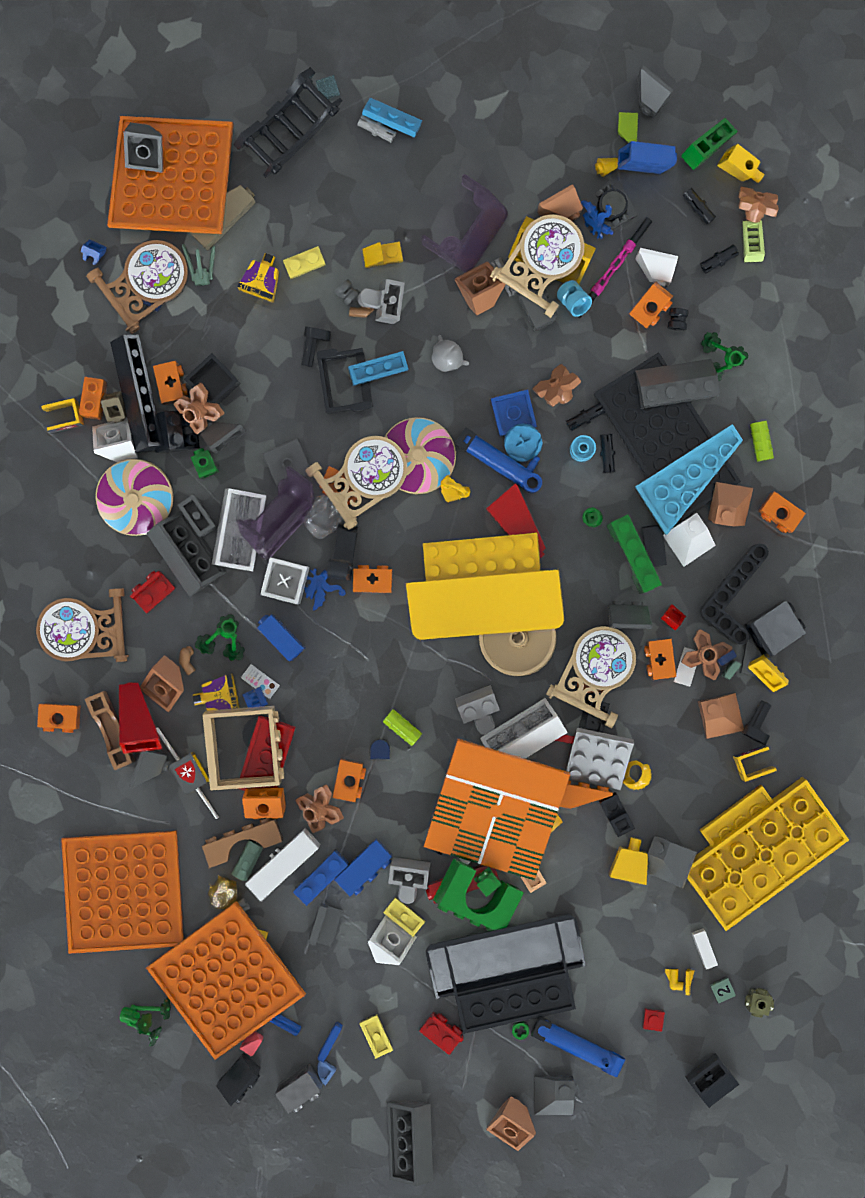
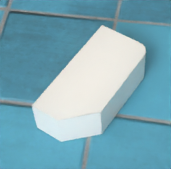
[692,928,718,969]

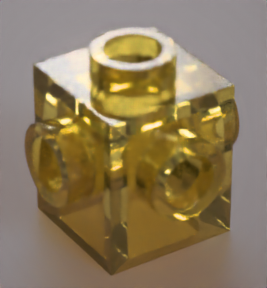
[208,876,237,909]

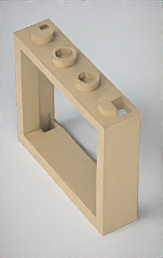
[203,706,284,790]

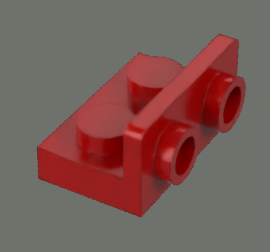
[130,571,176,614]
[419,1012,464,1055]

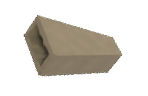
[189,185,256,251]

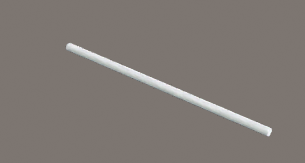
[156,727,219,819]

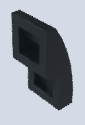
[642,525,667,567]
[599,792,635,837]

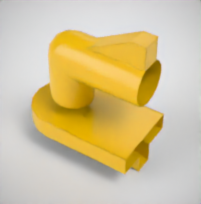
[665,969,695,996]

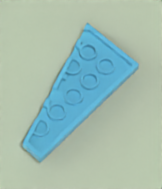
[635,424,743,535]

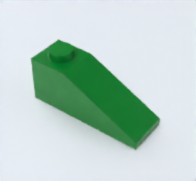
[681,118,738,170]

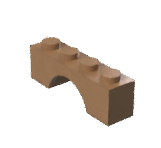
[85,691,136,771]
[202,818,284,868]

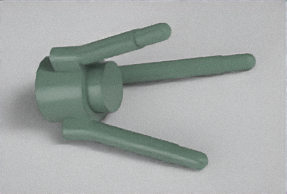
[182,244,215,286]

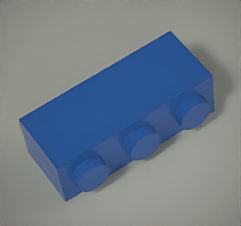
[334,838,392,896]
[293,849,349,906]

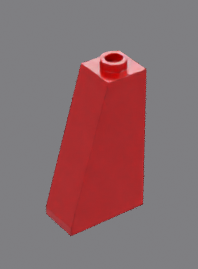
[486,483,546,558]
[119,682,162,754]

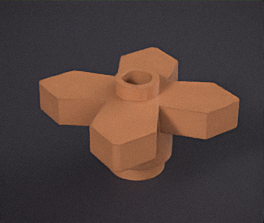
[739,187,778,223]
[533,364,581,407]
[173,383,224,434]
[681,629,733,680]
[296,784,344,833]

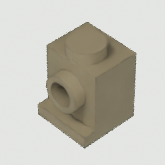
[100,391,127,423]

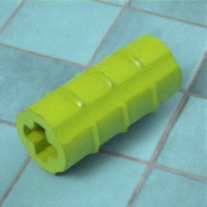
[750,421,774,462]
[383,709,423,746]

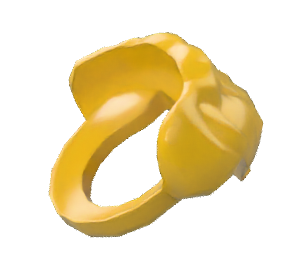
[441,475,470,502]
[623,761,651,790]

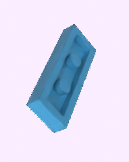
[362,98,422,137]
[348,351,409,386]

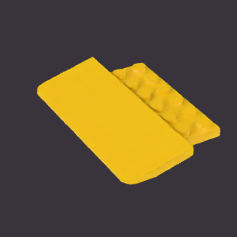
[406,533,564,640]

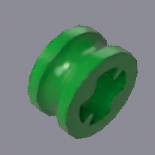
[512,1021,529,1040]

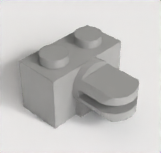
[358,279,405,324]
[455,685,500,735]
[388,857,431,904]

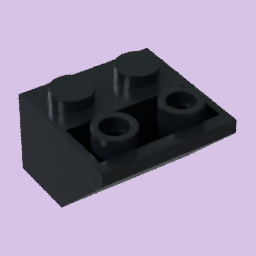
[155,411,200,453]
[216,1053,261,1106]
[685,1053,740,1108]

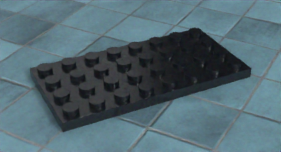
[594,352,741,520]

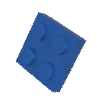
[490,390,537,436]

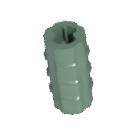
[231,839,263,881]

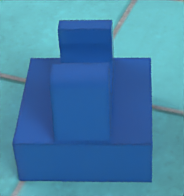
[81,240,107,265]
[242,686,268,708]

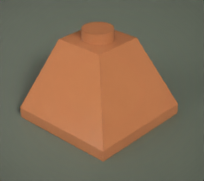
[537,184,583,221]
[455,261,506,315]
[708,482,753,526]
[140,655,184,713]
[698,693,744,739]
[486,1097,536,1151]

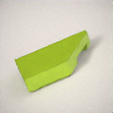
[618,112,638,143]

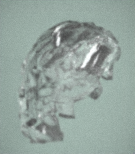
[304,495,344,539]

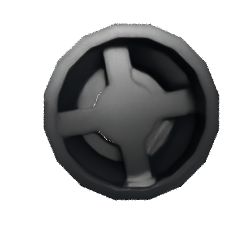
[667,308,689,331]

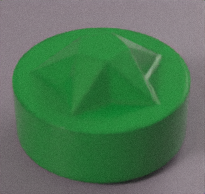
[582,507,603,527]

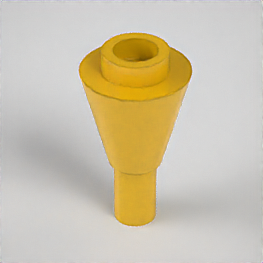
[595,158,618,177]

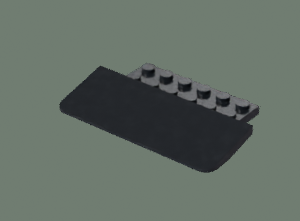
[426,914,586,1034]

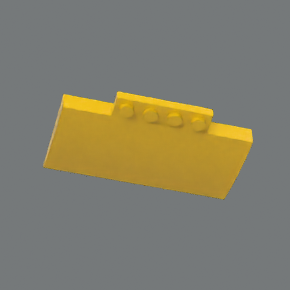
[687,777,849,931]

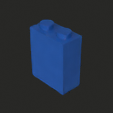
[617,141,677,174]
[257,615,306,662]

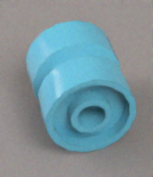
[557,280,592,316]
[569,435,596,462]

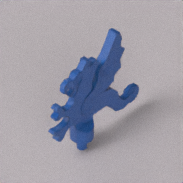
[581,200,614,239]
[304,569,346,610]

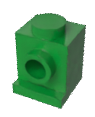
[191,448,219,479]
[474,867,502,897]

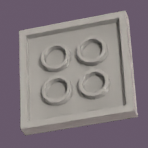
[565,728,634,790]

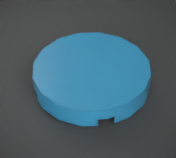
[504,423,543,462]

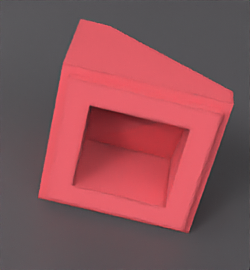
[240,1031,264,1056]

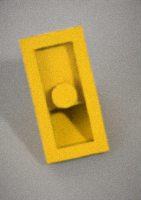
[362,242,403,268]

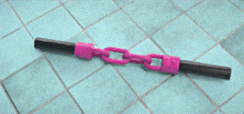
[577,217,652,318]

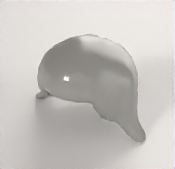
[432,335,469,372]

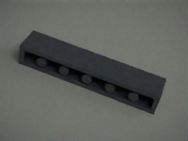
[110,335,164,453]

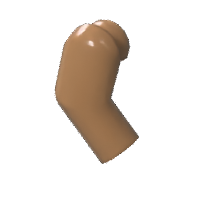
[349,306,374,317]
[179,646,196,676]

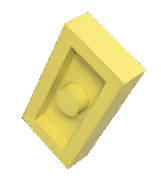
[283,246,326,279]
[383,897,425,937]
[359,1014,393,1059]

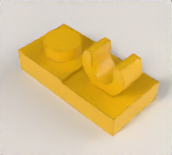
[748,655,789,692]

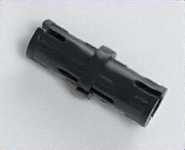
[683,188,716,225]
[700,244,739,274]
[566,402,605,431]
[600,434,615,473]

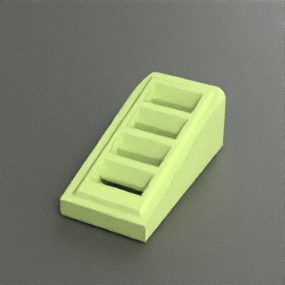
[742,220,765,262]

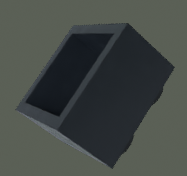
[184,353,241,405]

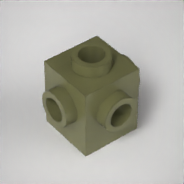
[745,988,774,1018]

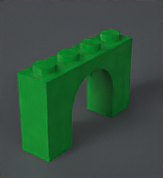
[606,515,662,594]
[433,859,524,931]

